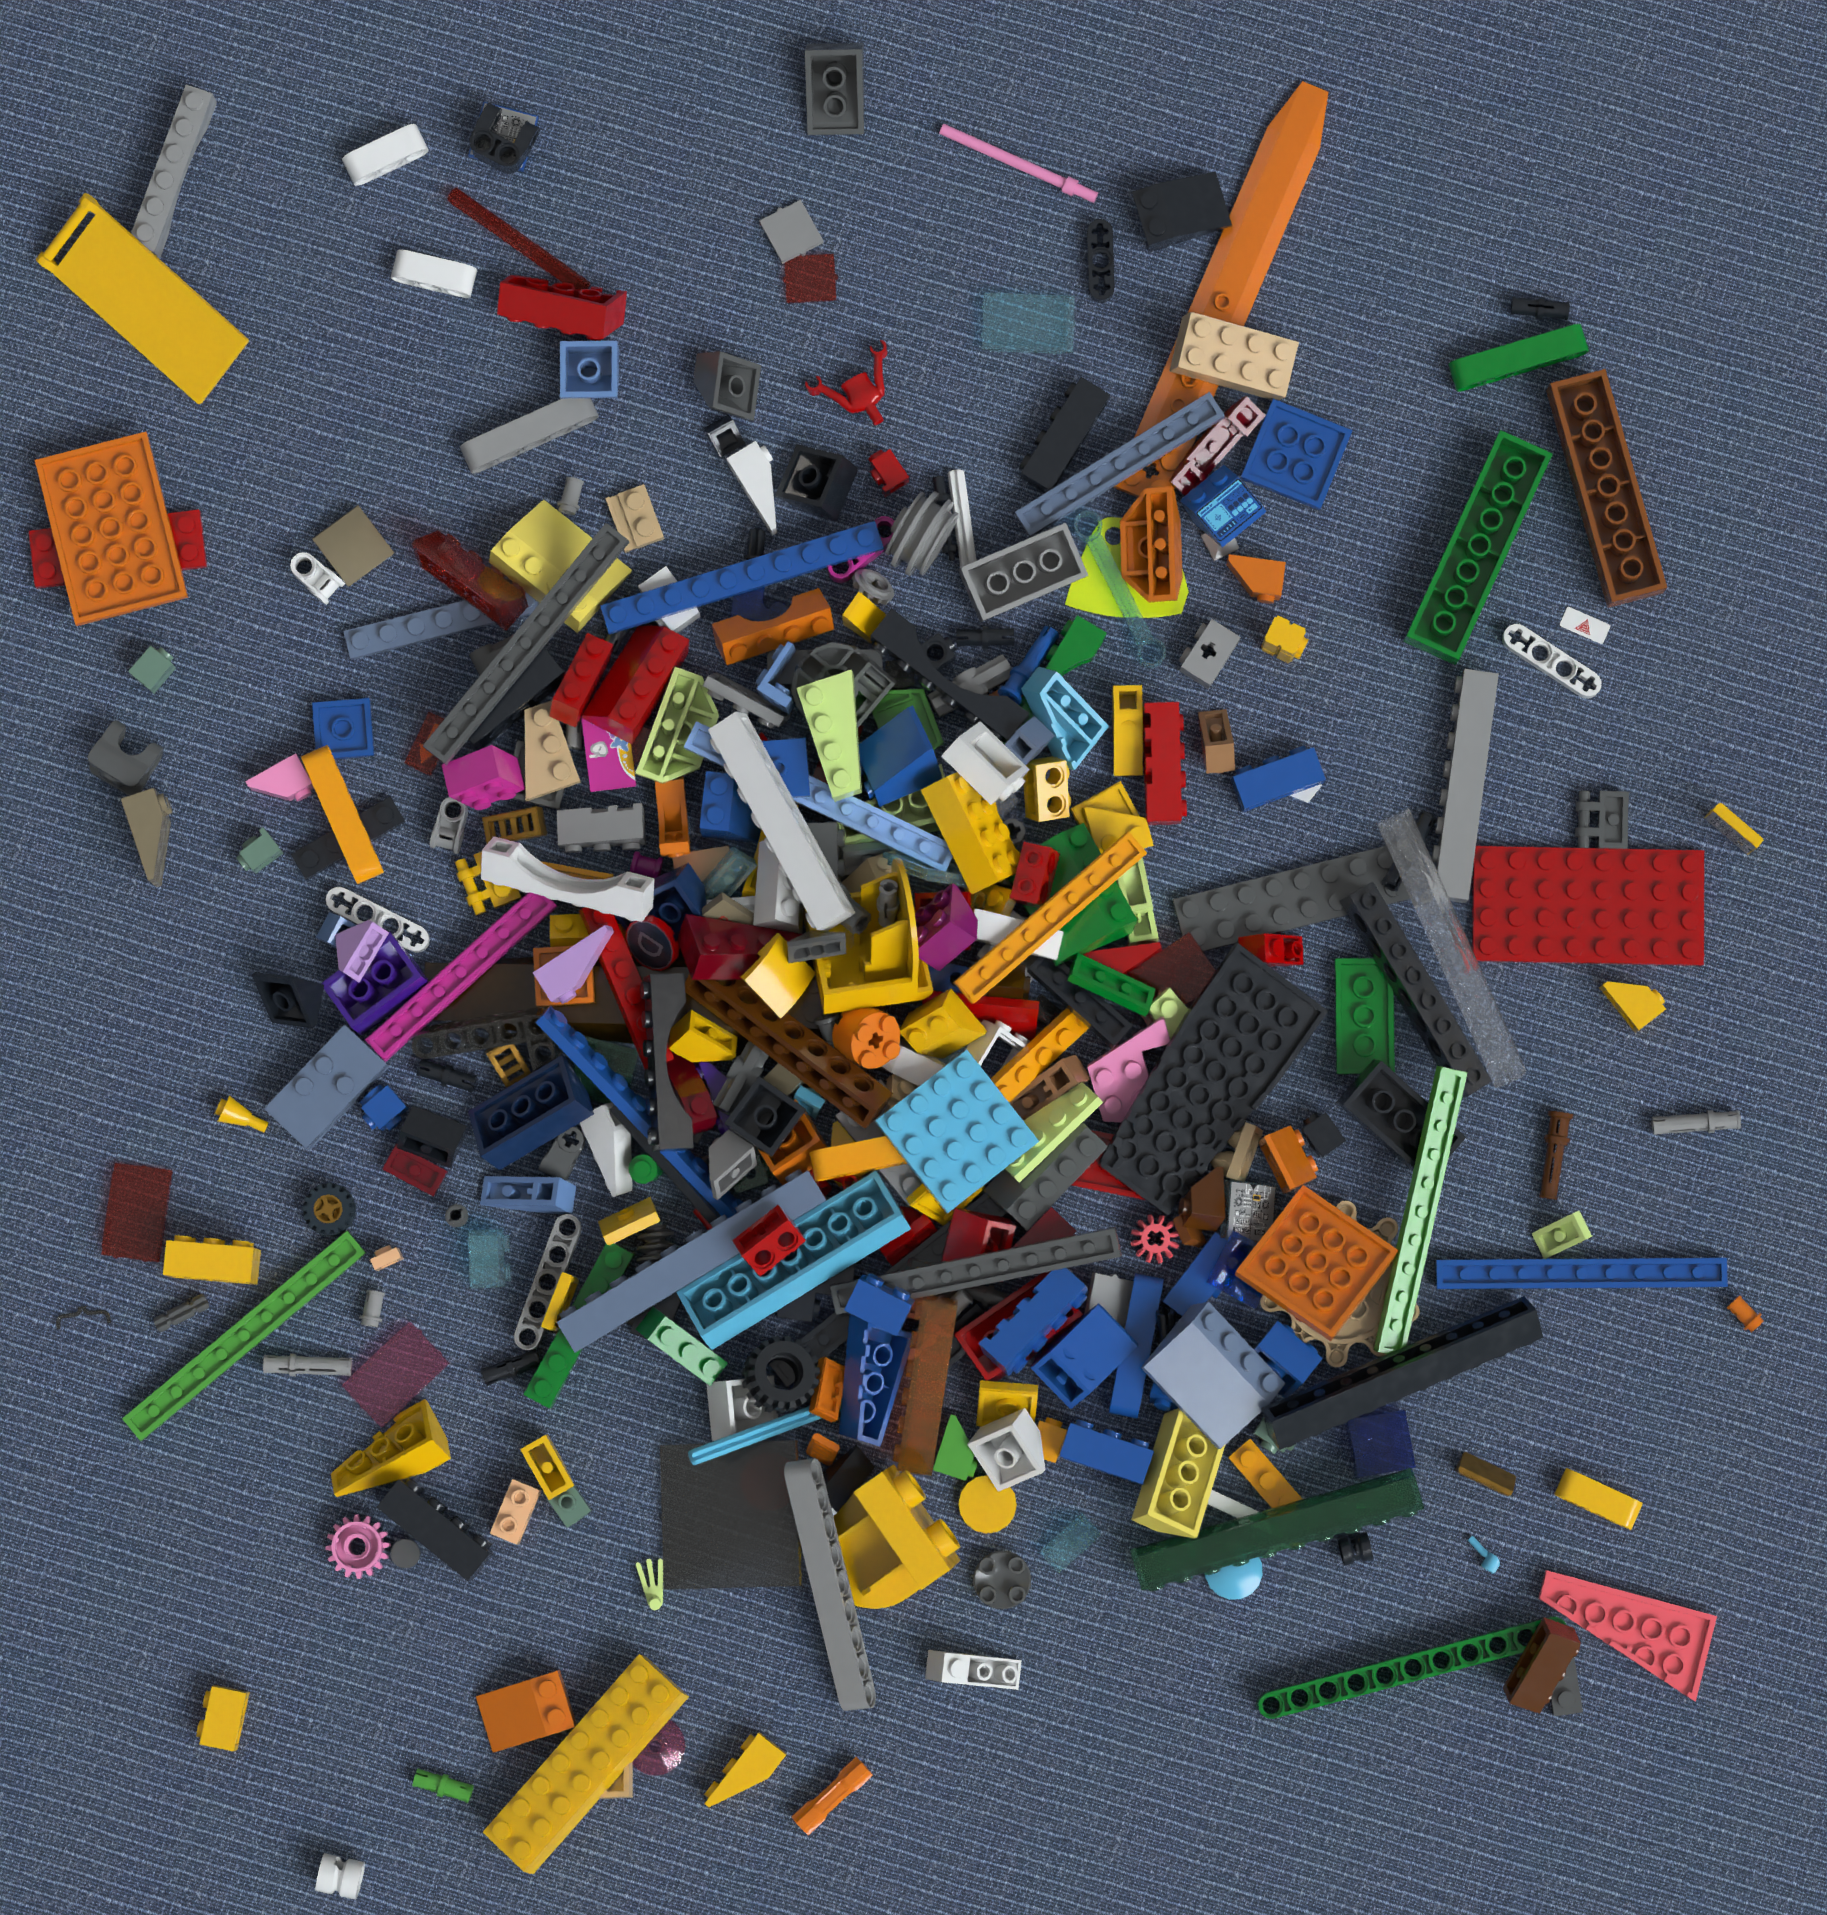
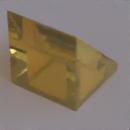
[963,887,988,910]

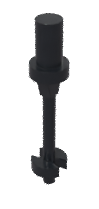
[932,476,959,561]

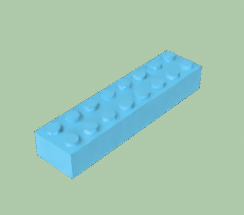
[676,1171,911,1350]

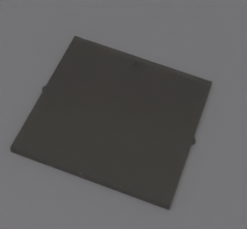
[660,1440,802,1590]

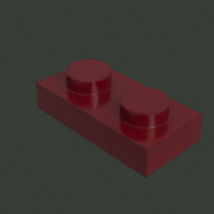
[383,1144,448,1197]

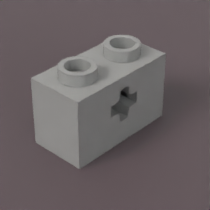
[1179,619,1241,690]

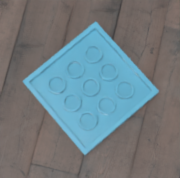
[875,1050,1039,1214]

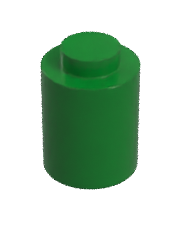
[629,1153,663,1184]

